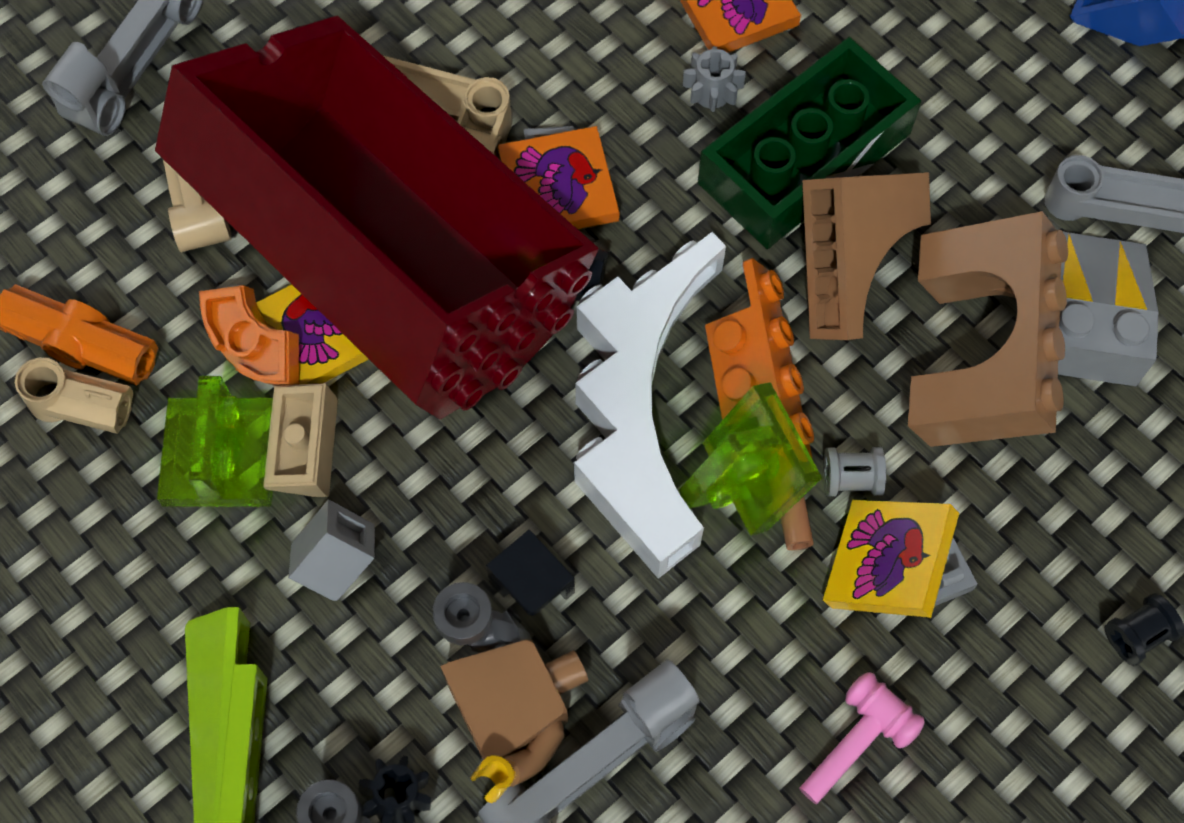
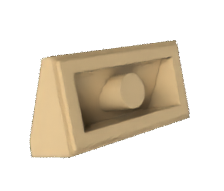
[263,383,338,497]

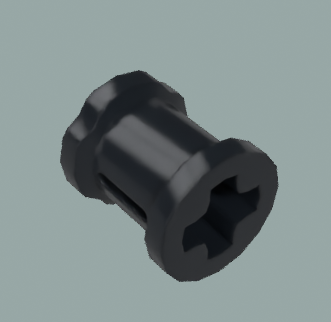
[1104,593,1184,666]

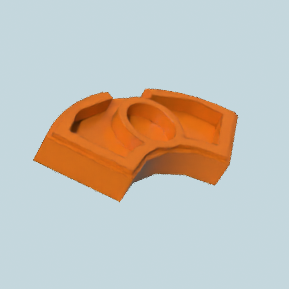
[199,285,299,386]

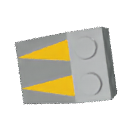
[1058,232,1158,387]

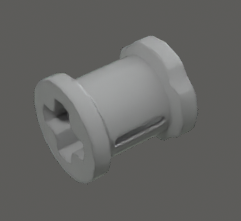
[823,447,886,496]

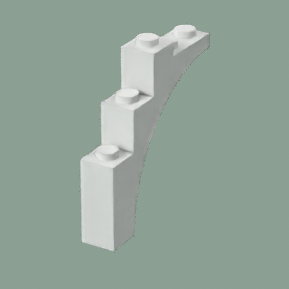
[574,232,726,579]

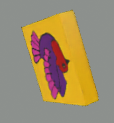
[256,284,369,385]
[823,500,959,618]

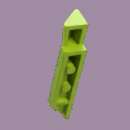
[185,607,268,823]

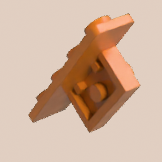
[705,258,814,465]

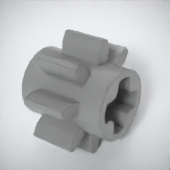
[683,46,746,112]

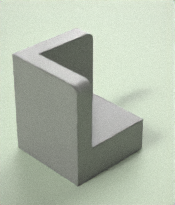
[288,499,375,601]

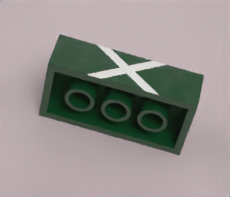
[698,37,922,250]

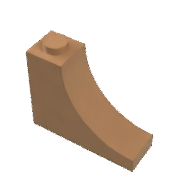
[802,172,931,340]

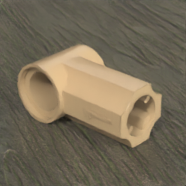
[163,161,232,252]
[14,357,134,434]

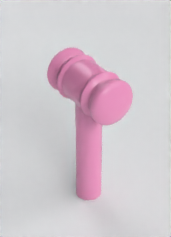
[799,672,925,805]

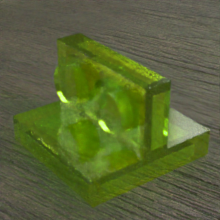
[157,376,273,507]
[678,382,822,536]

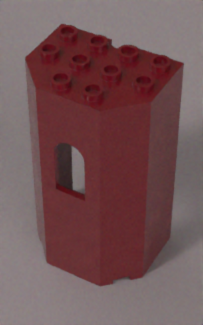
[155,15,599,419]

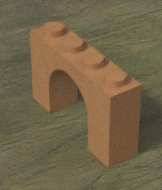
[908,211,1068,447]

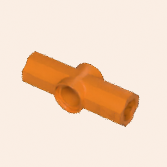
[0,284,158,386]

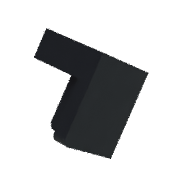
[486,529,575,616]

